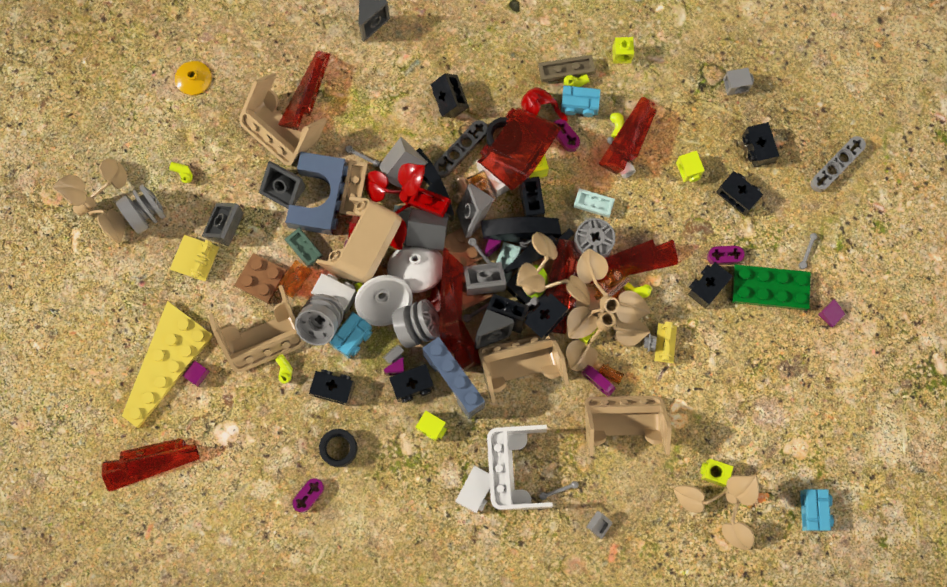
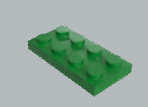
[731,264,811,311]

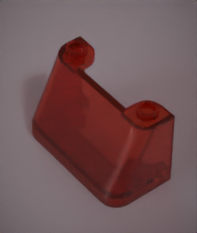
[477,107,561,190]

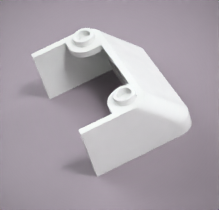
[487,425,553,510]

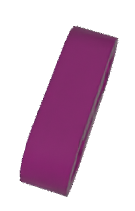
[552,119,580,152]
[707,246,745,265]
[581,365,616,397]
[292,478,324,513]

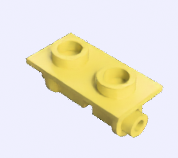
[654,322,677,363]

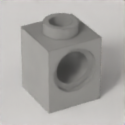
[723,68,754,96]

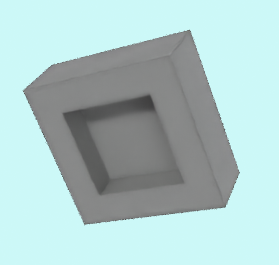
[382,345,404,364]
[587,511,613,539]

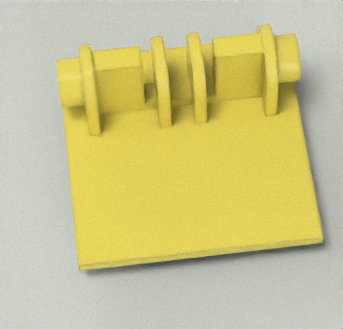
[170,235,220,282]

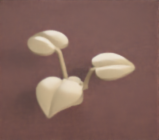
[52,159,127,243]
[517,232,591,306]
[566,249,650,339]
[565,286,650,372]
[674,475,759,550]

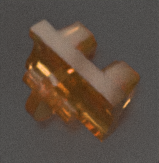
[467,170,497,204]
[276,260,312,299]
[593,269,631,300]

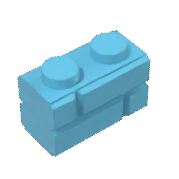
[561,86,600,117]
[329,312,373,359]
[800,489,834,531]

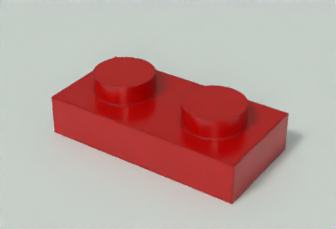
[408,188,451,218]

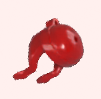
[521,87,568,137]

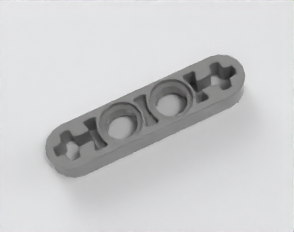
[810,136,866,192]

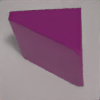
[485,239,501,257]
[818,299,845,328]
[384,357,405,376]
[182,360,210,387]

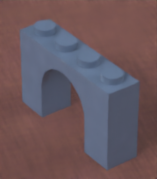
[285,152,348,235]
[422,337,485,419]

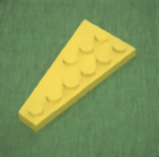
[122,301,213,428]

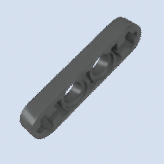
[434,120,488,178]

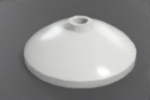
[387,245,445,293]
[355,275,413,326]

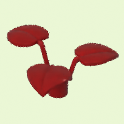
[366,163,425,250]

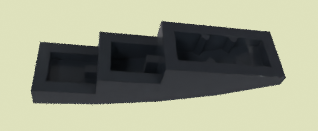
[416,148,454,221]
[481,217,562,242]
[503,228,575,274]

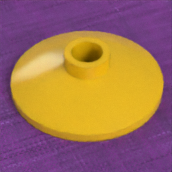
[175,61,212,95]

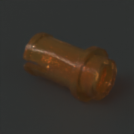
[598,363,624,385]

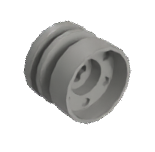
[115,184,166,235]
[573,218,615,260]
[295,294,344,346]
[392,299,441,348]

